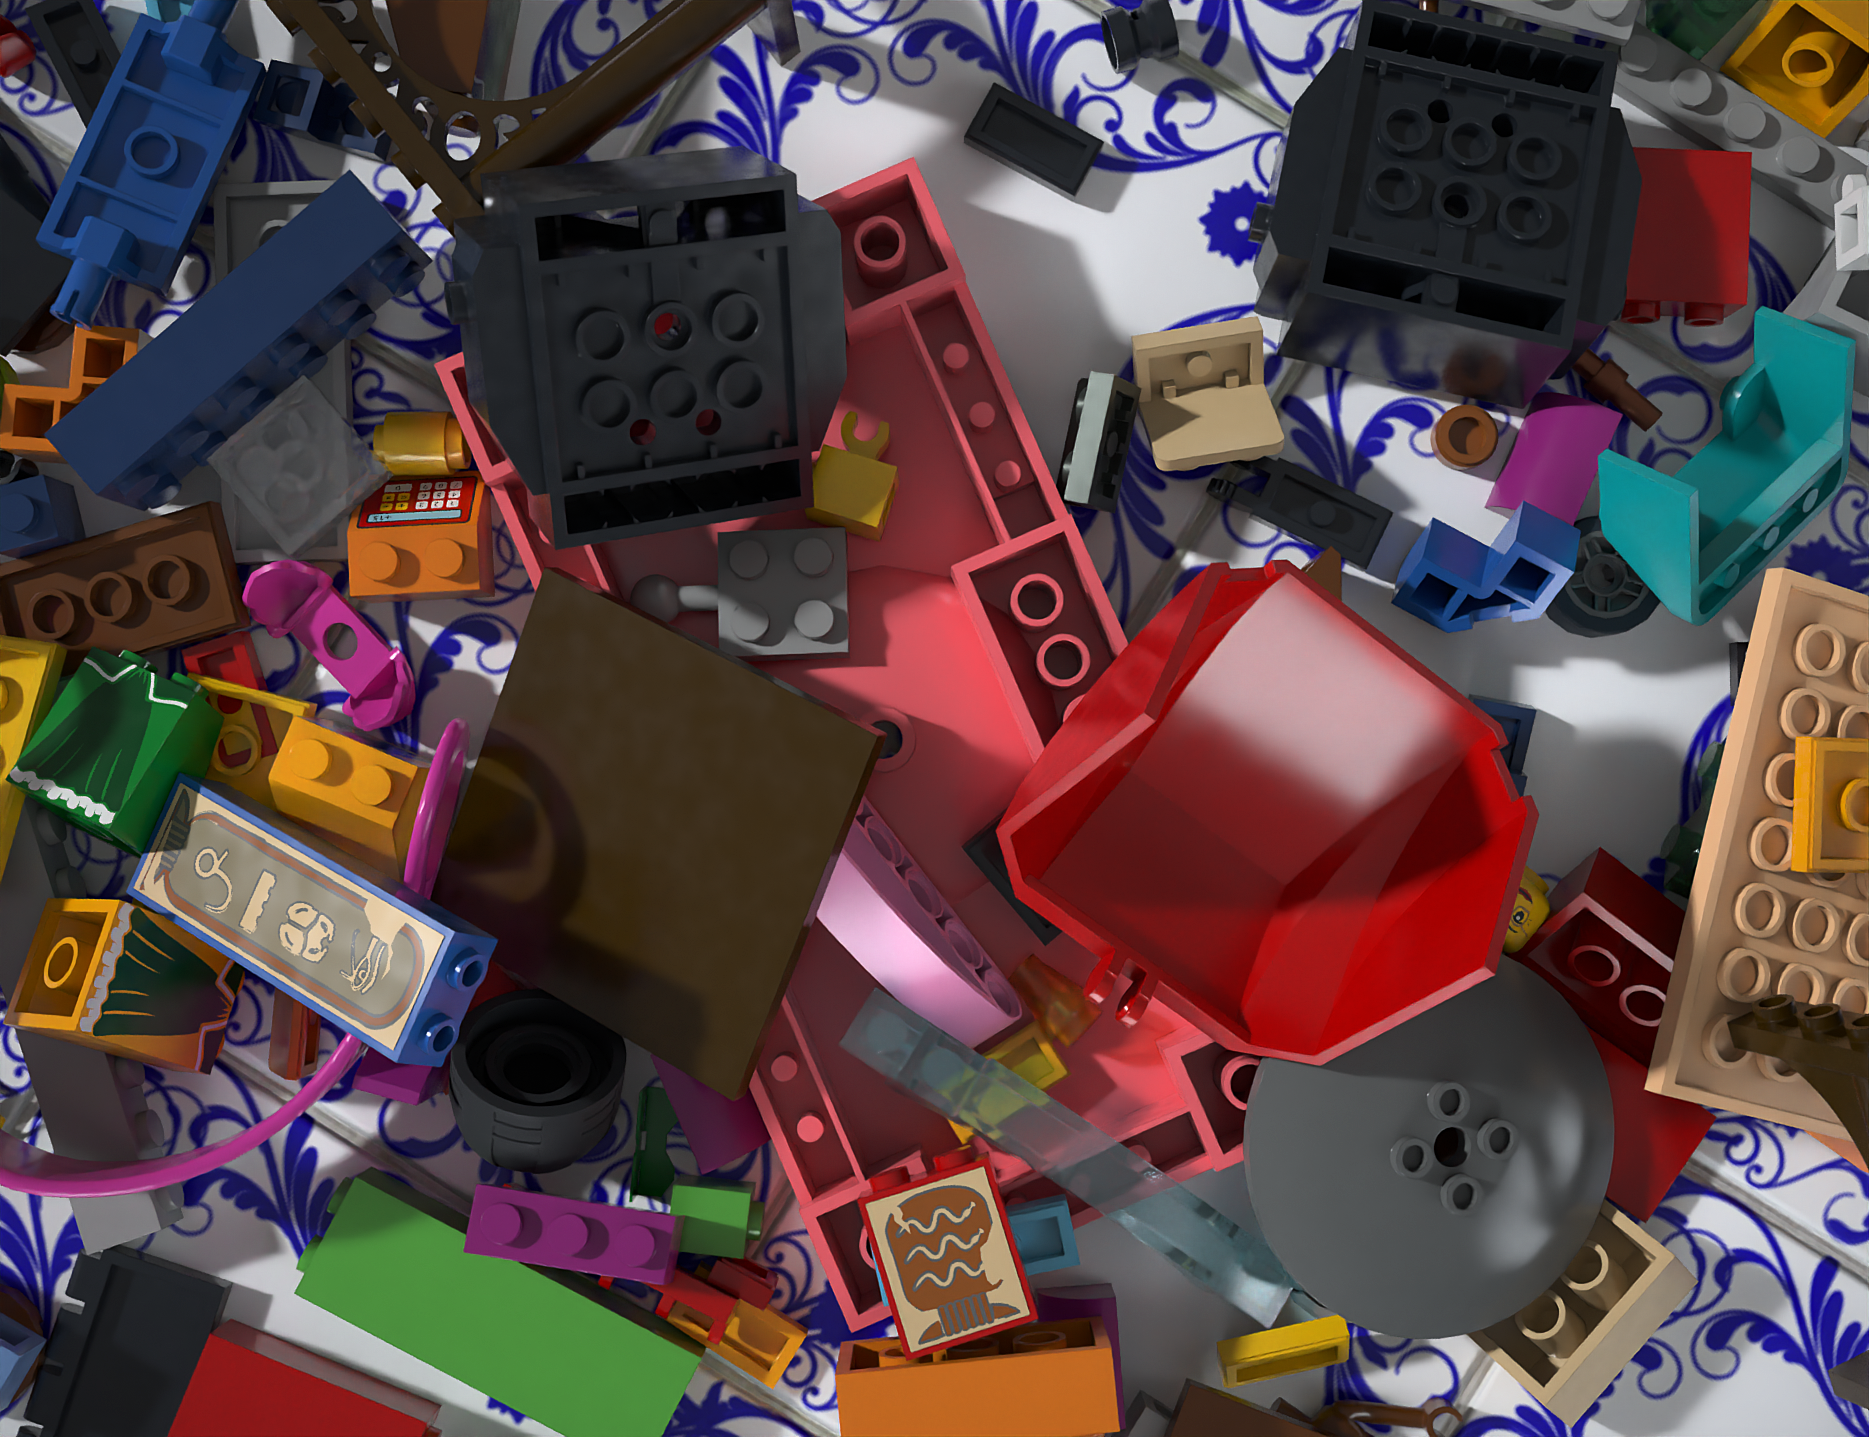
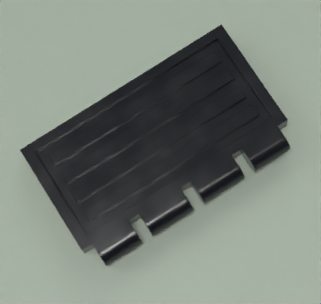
[16,1244,233,1437]

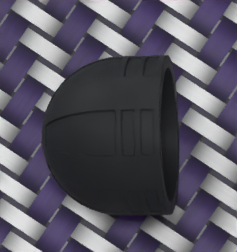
[448,989,627,1174]

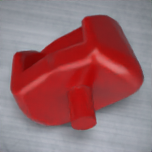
[0,14,37,78]

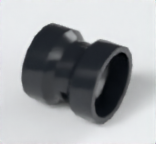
[1100,0,1179,74]

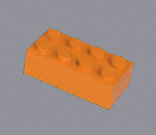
[835,1316,1120,1437]

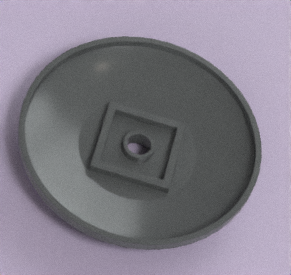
[1243,954,1614,1339]

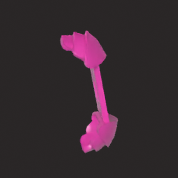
[242,559,416,732]

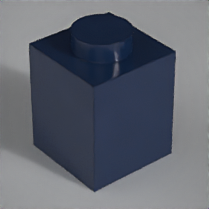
[0,474,86,559]

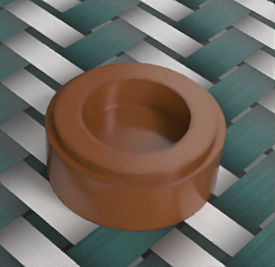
[1430,405,1499,471]

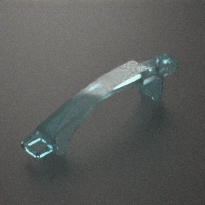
[837,987,1296,1329]

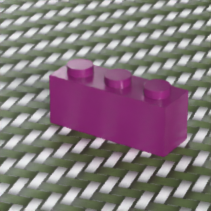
[463,1184,685,1285]

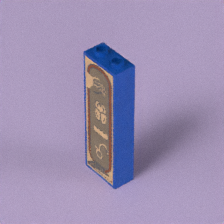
[126,772,499,1067]

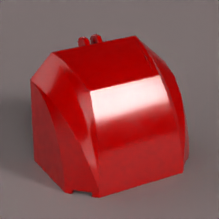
[996,559,1540,1066]

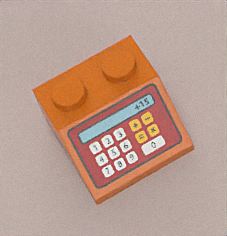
[347,470,495,603]

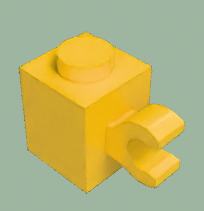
[805,411,899,542]

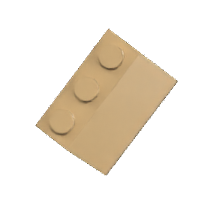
[1466,1199,1699,1428]

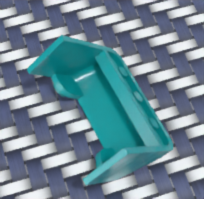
[1598,306,1856,626]

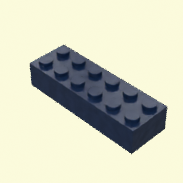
[43,169,433,512]

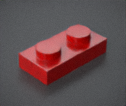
[181,631,279,768]

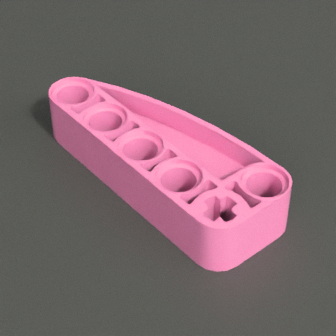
[816,795,1022,1052]

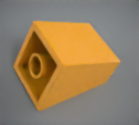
[1719,0,1869,139]

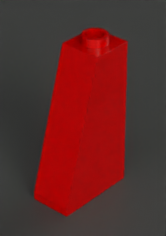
[167,1318,443,1437]

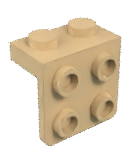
[1131,316,1284,471]

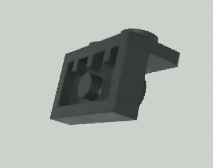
[1056,371,1141,513]

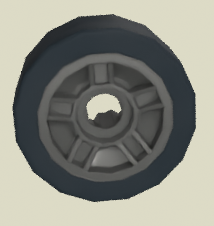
[1545,515,1661,638]

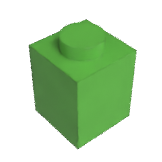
[670,1174,765,1259]

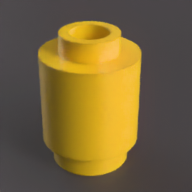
[373,411,472,476]

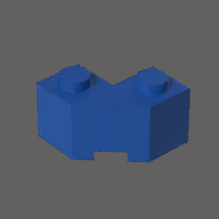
[1391,500,1581,633]

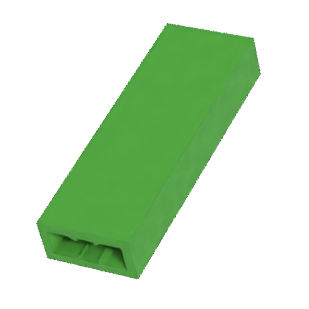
[294,1166,707,1437]

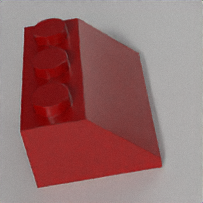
[1505,847,1686,1069]

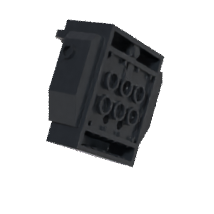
[1247,0,1642,410]
[444,146,847,550]

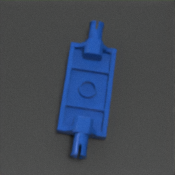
[36,0,267,331]

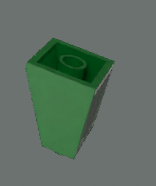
[5,646,225,859]

